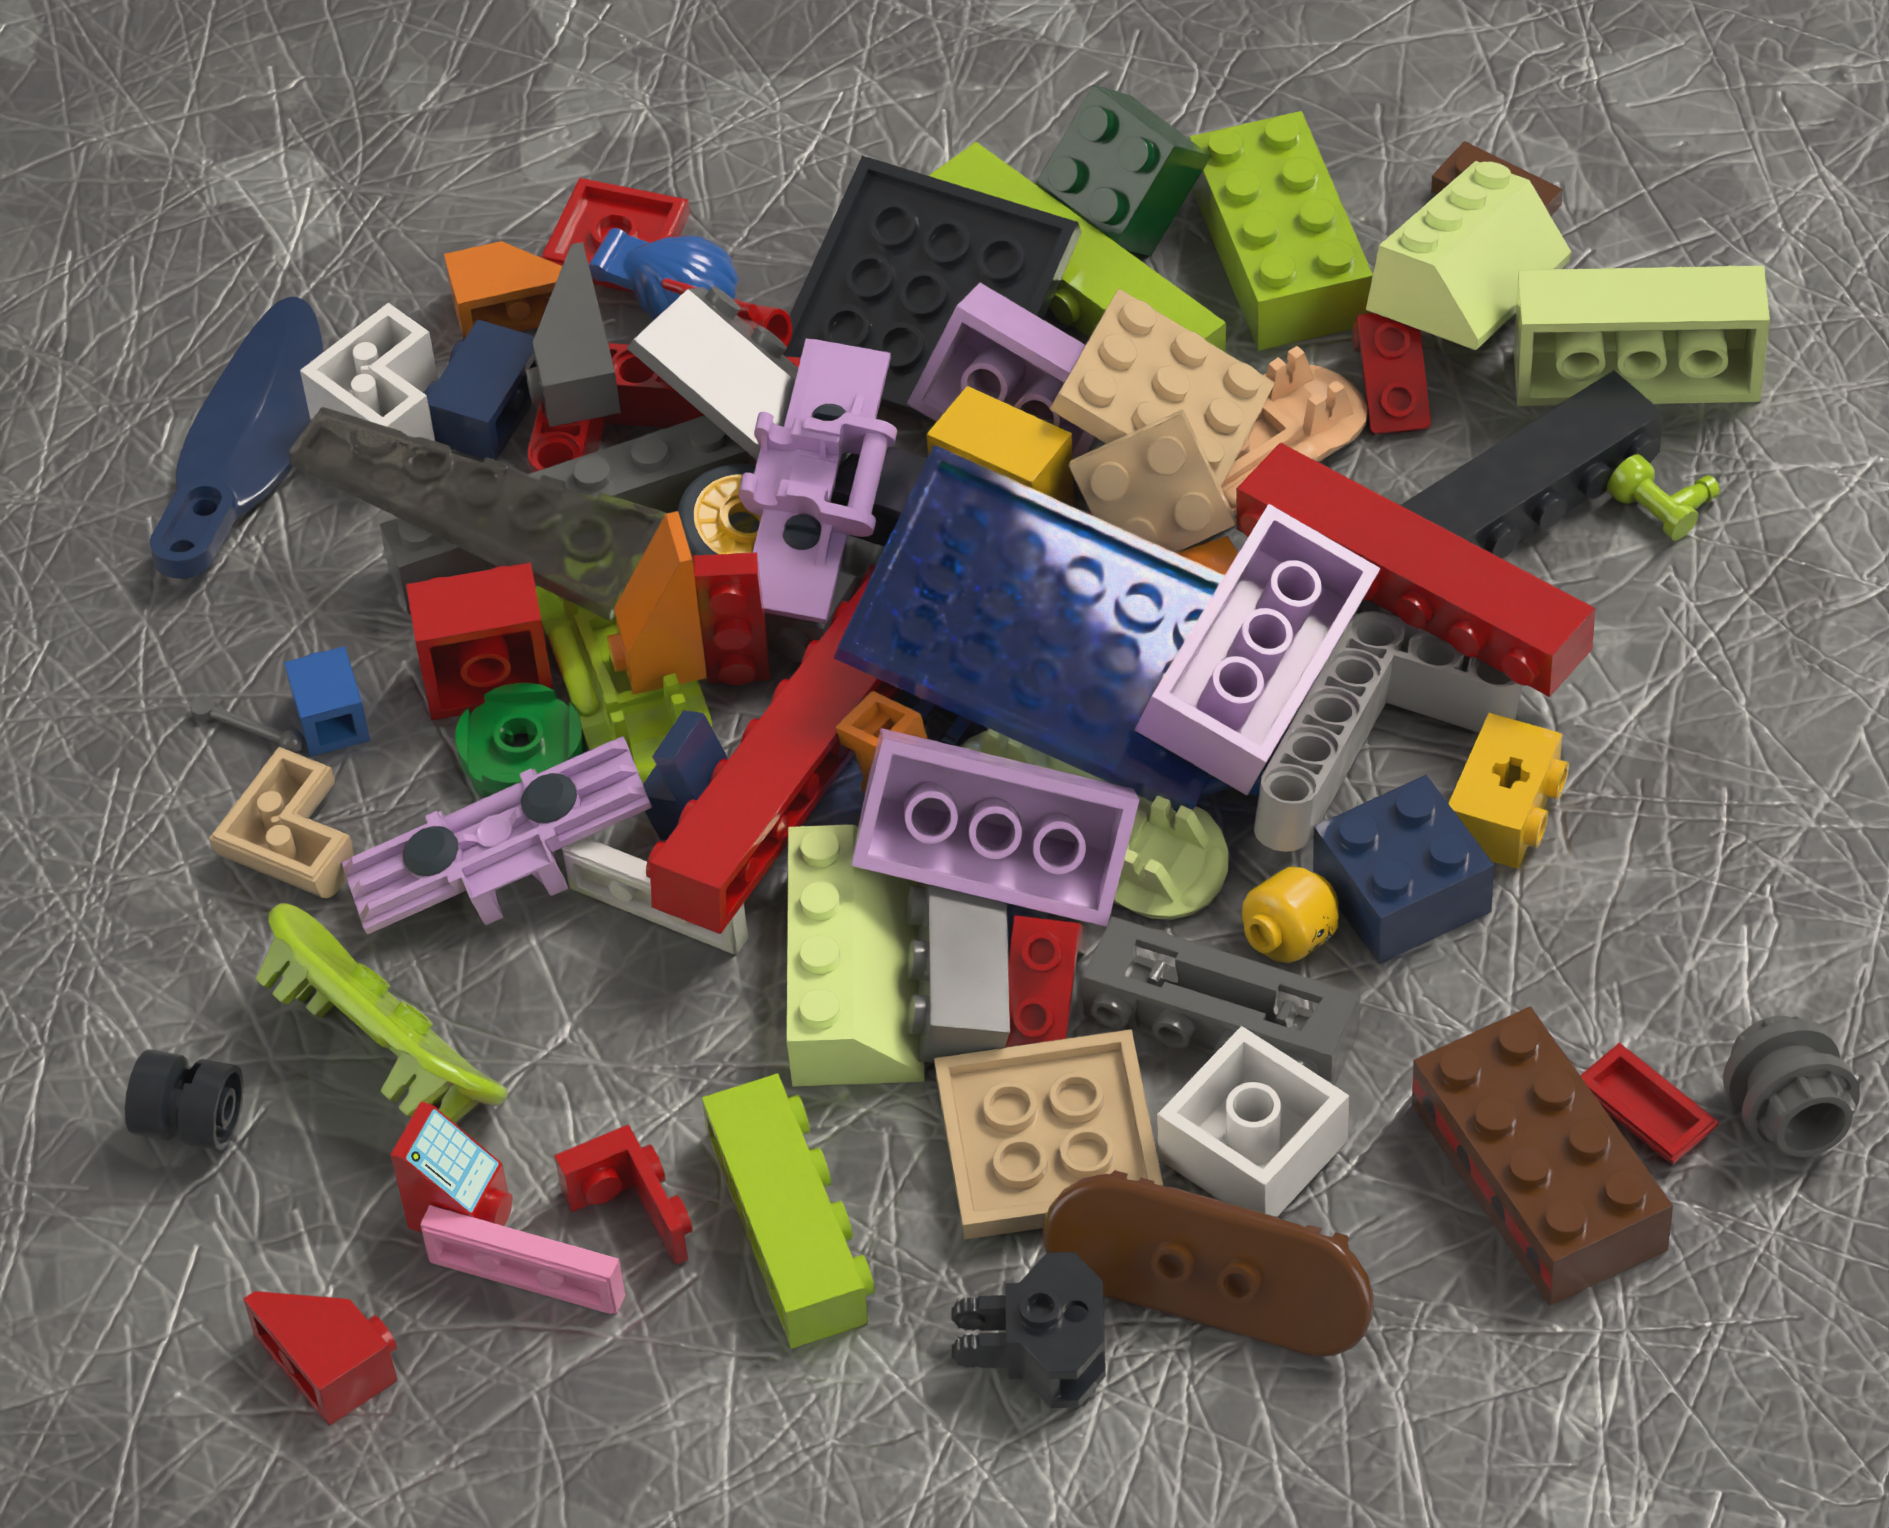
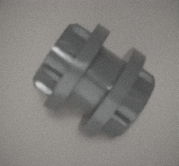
[1723,1016,1860,1157]

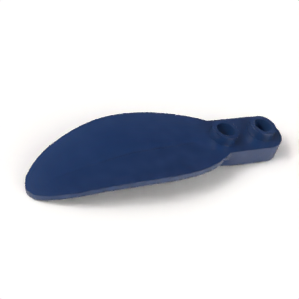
[150,297,324,579]

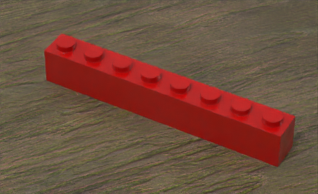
[646,549,955,934]

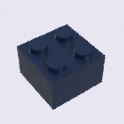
[1313,775,1494,964]

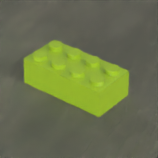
[1189,111,1373,351]

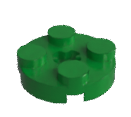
[455,683,584,797]

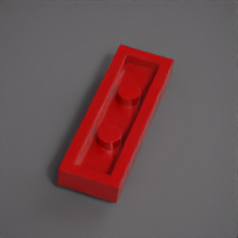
[693,552,770,685]

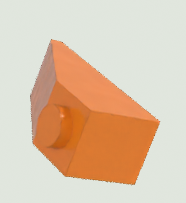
[607,511,707,695]

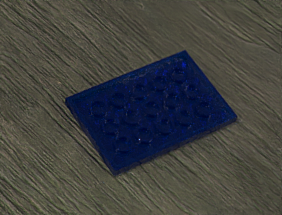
[834,445,1225,813]

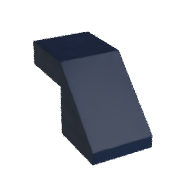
[643,710,728,840]

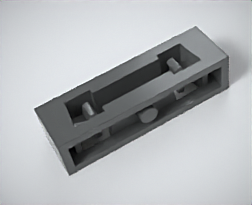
[1082,917,1360,1086]

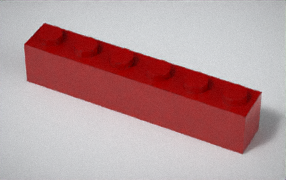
[1236,442,1595,697]

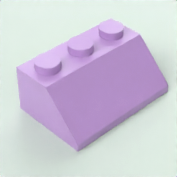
[907,283,1100,480]

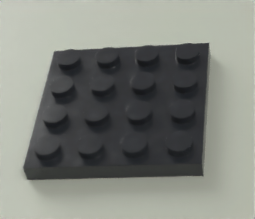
[783,155,1082,424]

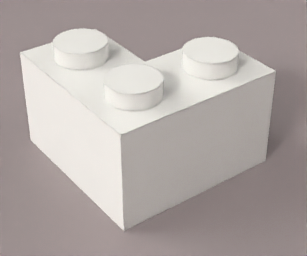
[300,303,438,478]

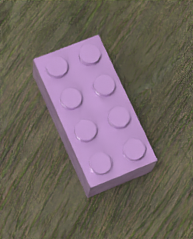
[1135,504,1381,795]

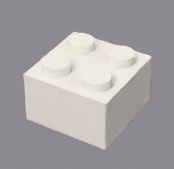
[1157,1026,1349,1217]

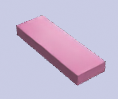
[420,1205,626,1314]

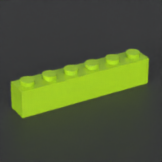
[928,142,1226,353]

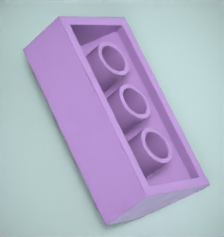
[851,728,1139,927]

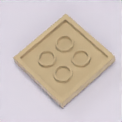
[1050,289,1275,487]
[934,1029,1163,1240]

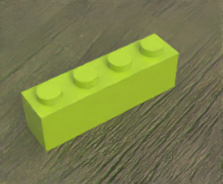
[701,1073,875,1349]

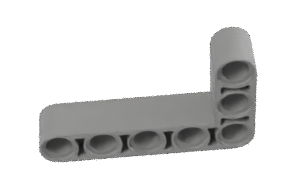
[1254,611,1522,852]

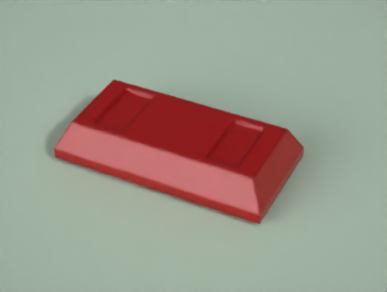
[1580,1042,1719,1165]

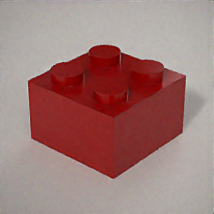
[406,562,553,720]

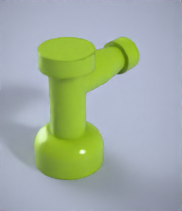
[1607,454,1720,541]

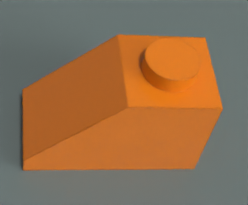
[444,241,562,340]

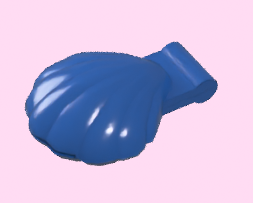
[589,228,739,320]

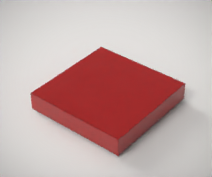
[541,178,690,293]

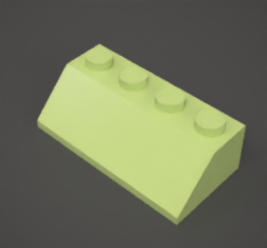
[1366,161,1571,350]
[787,825,925,1087]

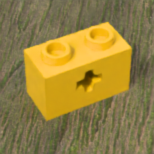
[1448,712,1569,869]

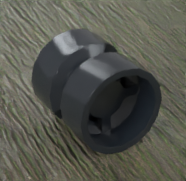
[125,1049,244,1151]

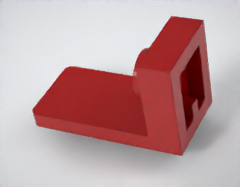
[1351,313,1431,435]
[1005,915,1088,1048]
[554,1124,693,1265]

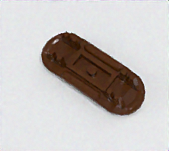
[1043,1170,1374,1357]

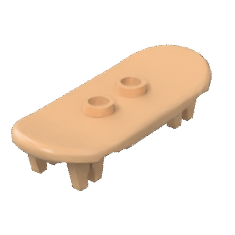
[1221,346,1368,516]

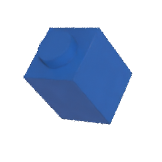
[284,646,371,757]

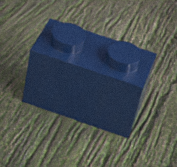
[424,319,536,462]

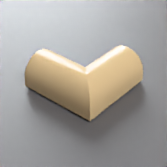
[209,747,354,898]

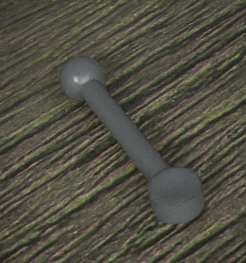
[190,695,304,753]

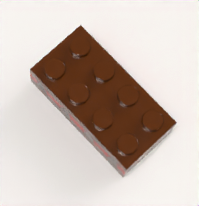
[1412,1006,1673,1306]

